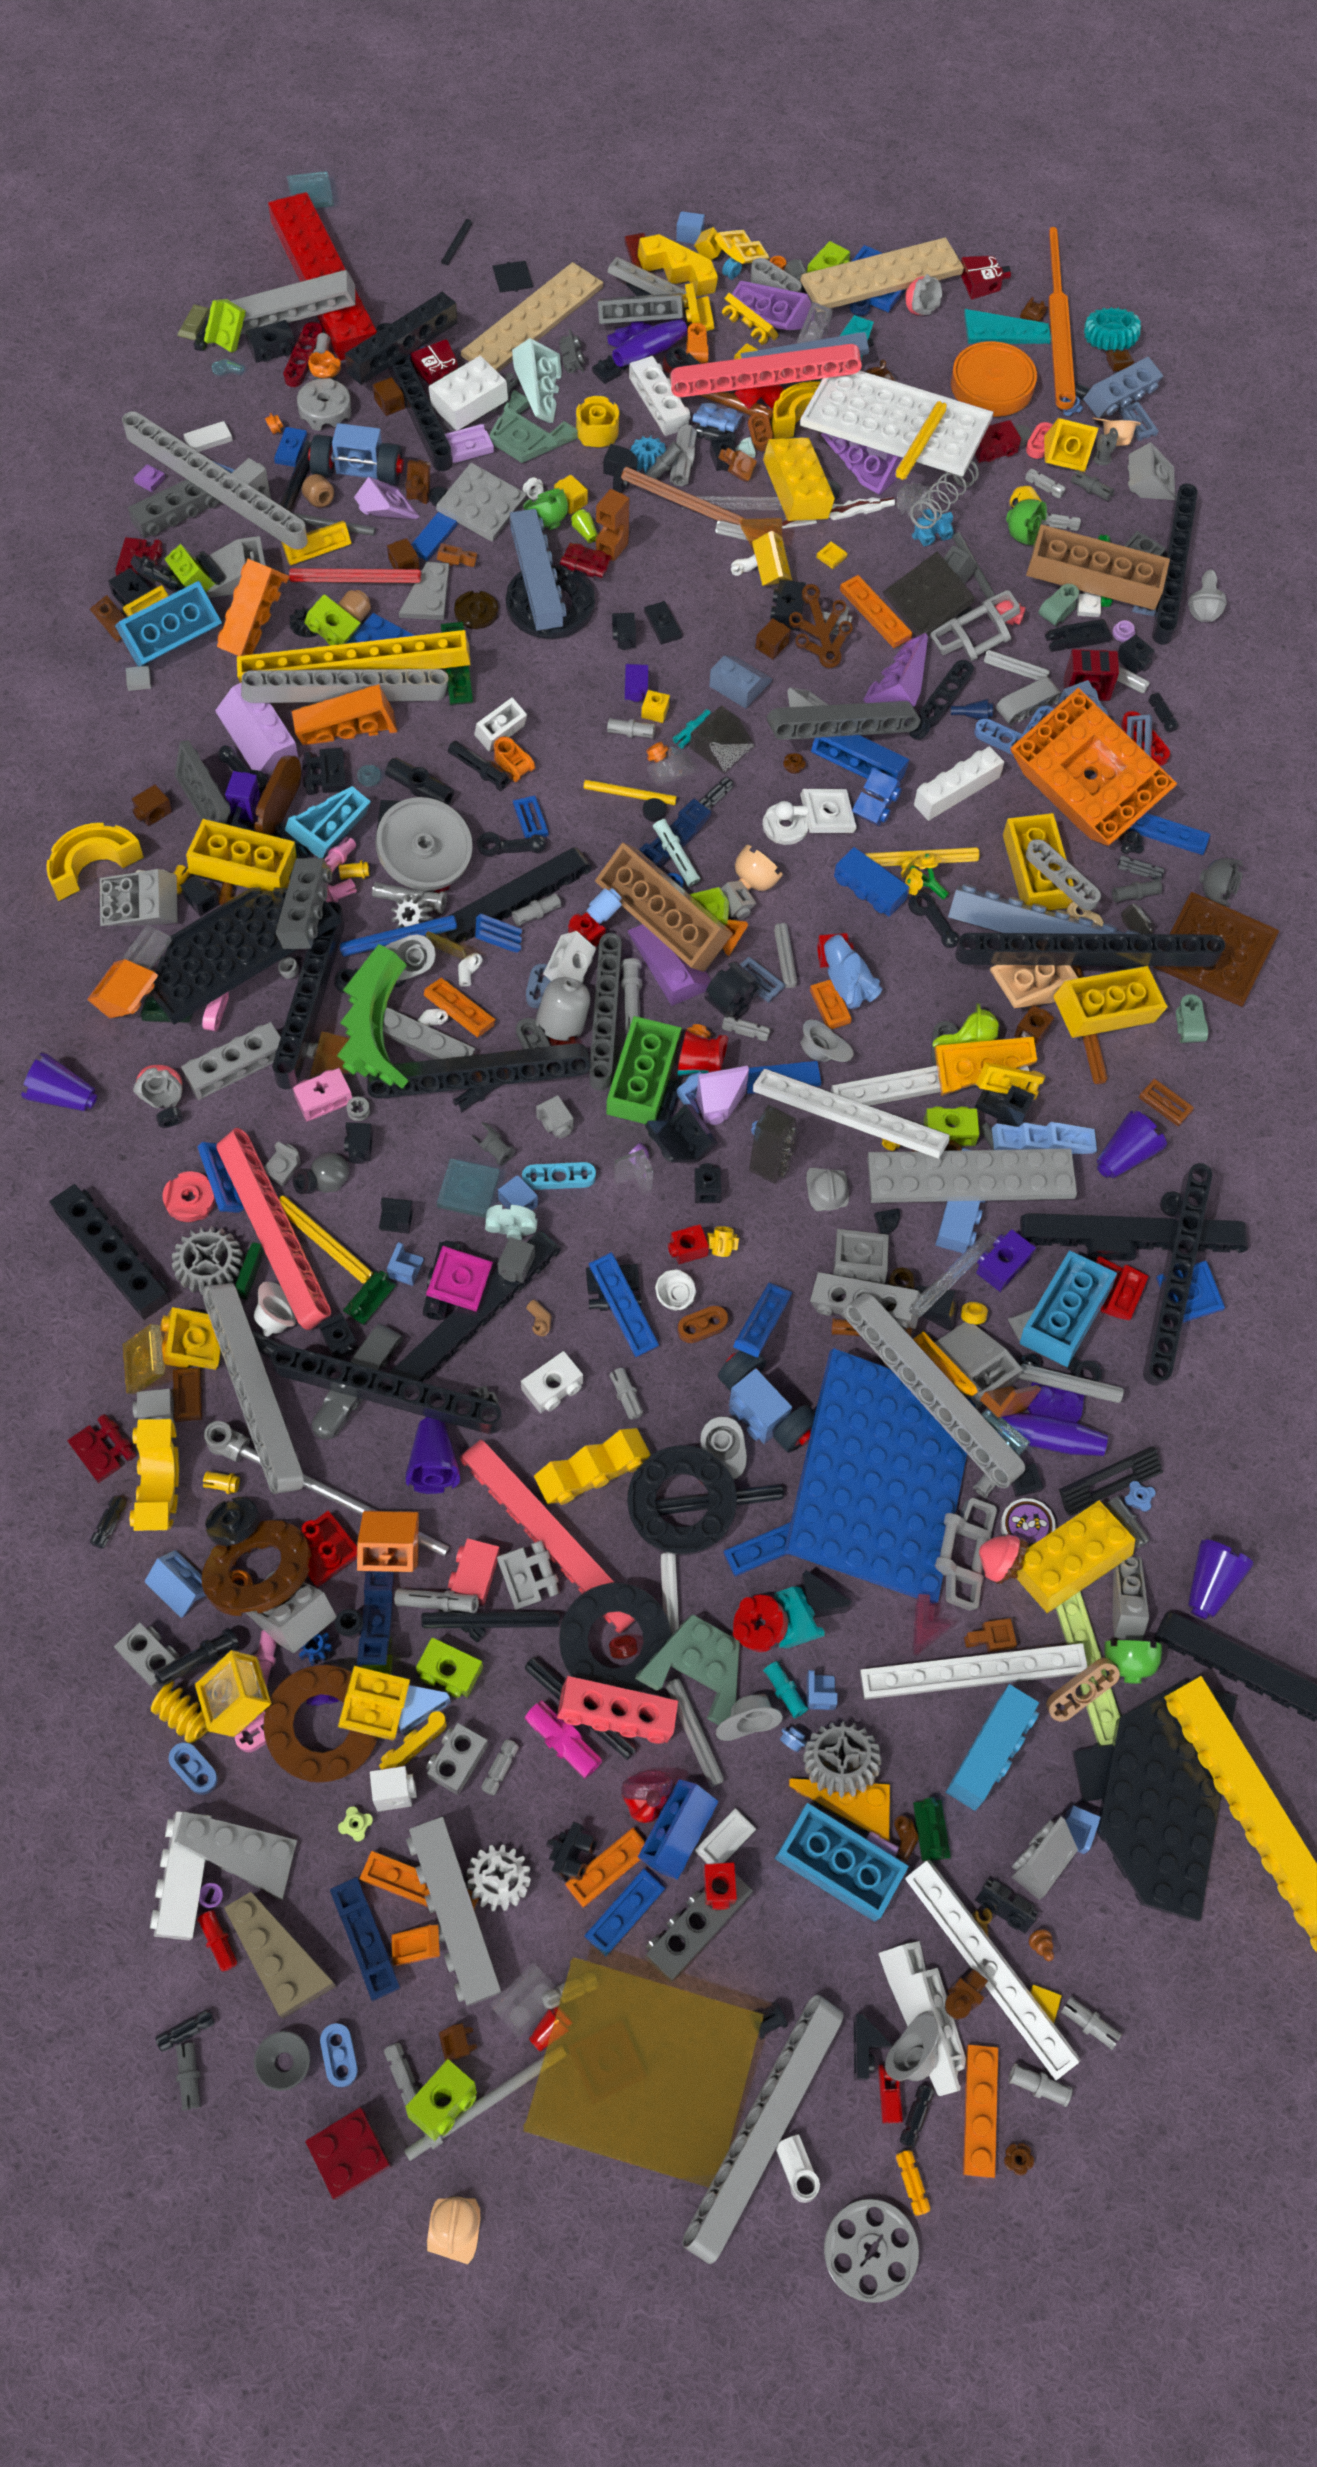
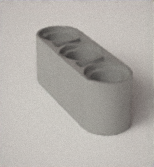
[751,258,802,293]
[996,677,1062,726]

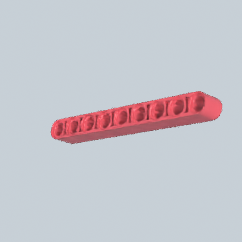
[670,344,862,397]
[216,1128,331,1331]
[459,1439,635,1634]

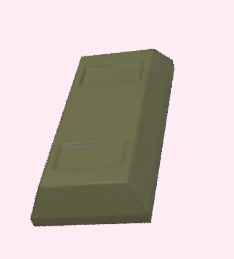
[177,304,210,340]

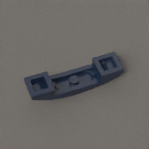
[639,798,712,867]
[357,1571,394,1665]
[329,1877,400,2002]

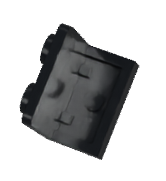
[645,1104,718,1163]

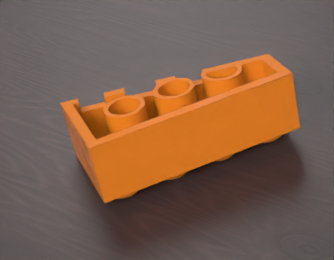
[217,559,290,656]
[292,684,397,745]

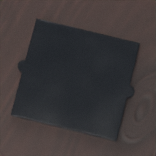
[492,261,533,293]
[1072,1744,1113,1802]

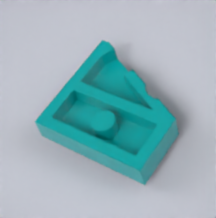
[774,1586,825,1648]

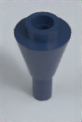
[951,698,993,720]

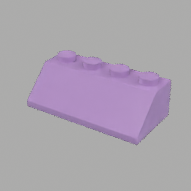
[215,683,298,774]

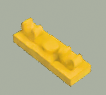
[722,293,779,345]
[281,521,352,565]

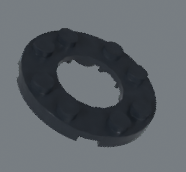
[505,566,595,639]
[627,1445,737,1556]
[559,1583,671,1692]

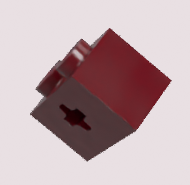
[974,420,1021,463]

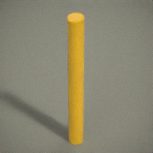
[584,780,677,805]

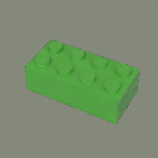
[606,1016,682,1124]

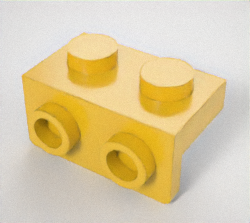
[683,283,715,331]

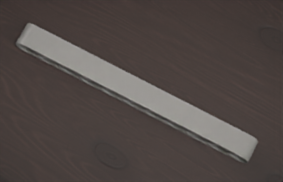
[122,412,308,549]

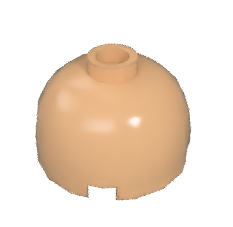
[735,845,783,891]

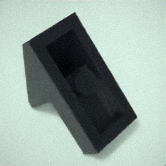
[853,2014,893,2081]

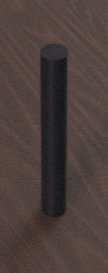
[441,219,472,265]

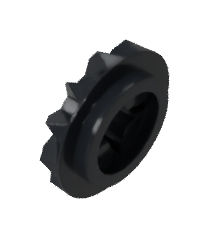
[289,606,318,637]

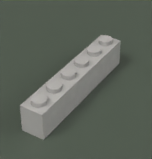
[231,270,355,334]
[406,1817,501,2007]

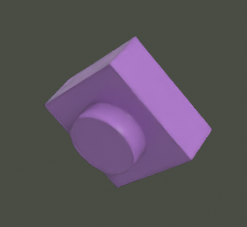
[134,464,166,492]

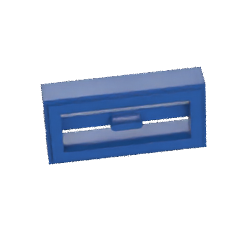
[513,795,549,838]
[475,914,522,952]

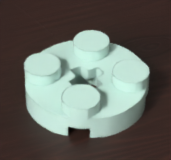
[485,1205,538,1240]

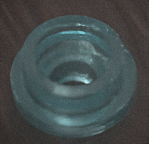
[357,765,381,787]

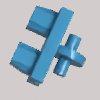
[912,509,954,547]

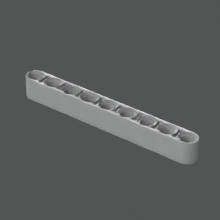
[241,669,448,703]
[203,1283,304,1494]
[844,1293,1025,1488]
[682,1994,843,2264]

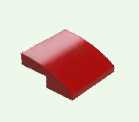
[1095,1256,1149,1321]

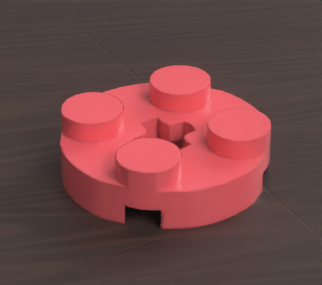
[163,1171,216,1222]

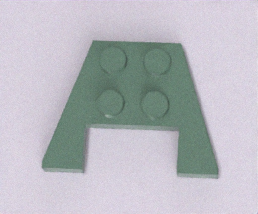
[489,390,578,463]
[635,1615,739,1725]

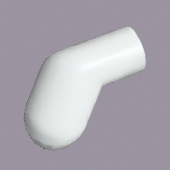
[731,554,758,576]
[458,953,482,987]
[417,1009,448,1026]

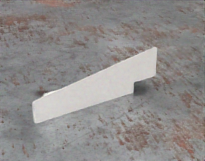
[878,1941,966,2096]

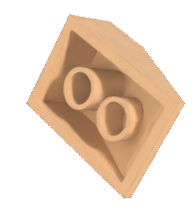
[990,948,1078,1008]

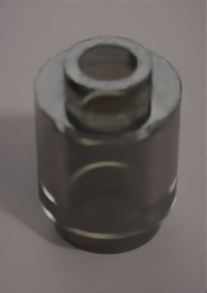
[1120,904,1155,934]

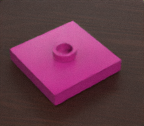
[426,1246,493,1312]

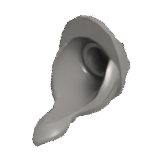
[1188,569,1227,623]

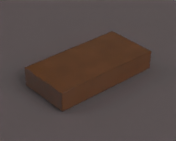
[173,1367,202,1422]

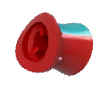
[678,1030,728,1076]

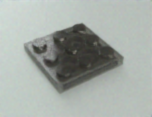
[883,551,975,637]

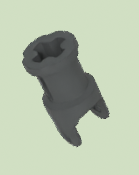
[1093,428,1118,466]
[471,1122,515,1166]

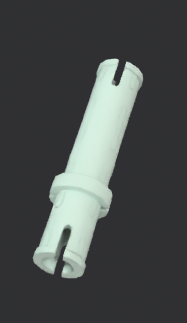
[653,819,701,887]

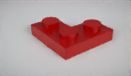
[734,384,784,410]

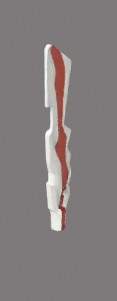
[781,497,895,528]

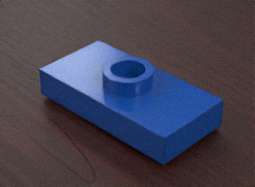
[274,427,307,467]

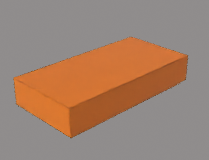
[391,1925,440,1966]

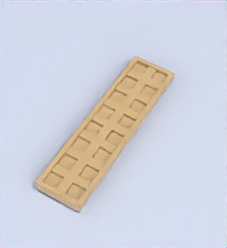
[800,237,964,312]
[461,262,603,372]

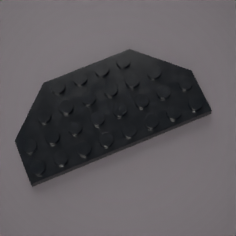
[150,887,342,1025]
[1096,1680,1237,1922]

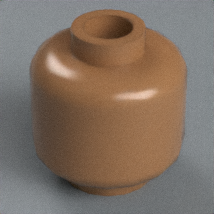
[302,474,334,508]
[338,590,371,624]

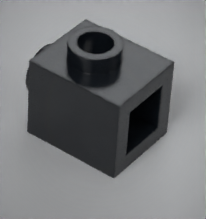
[1118,634,1155,674]

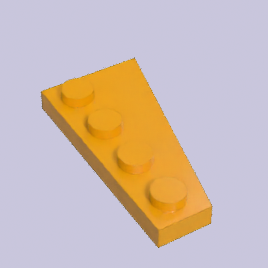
[934,1037,1037,1096]

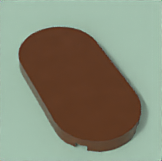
[255,755,301,837]

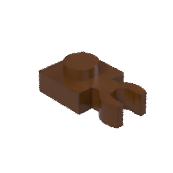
[1105,349,1134,372]

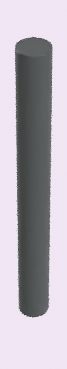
[292,513,376,536]
[952,532,995,599]

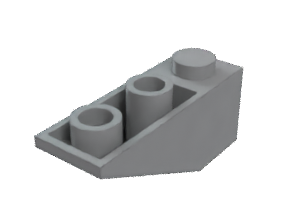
[1112,1556,1149,1641]

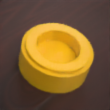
[961,1302,988,1325]

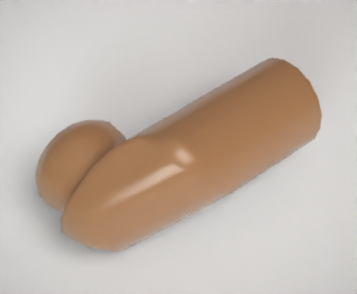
[526,1299,552,1336]

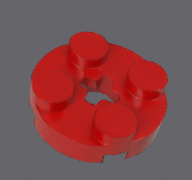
[733,1595,788,1652]

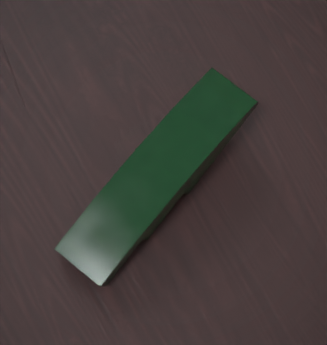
[441,622,473,705]

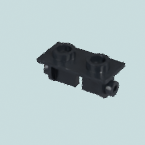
[975,1878,1038,1933]

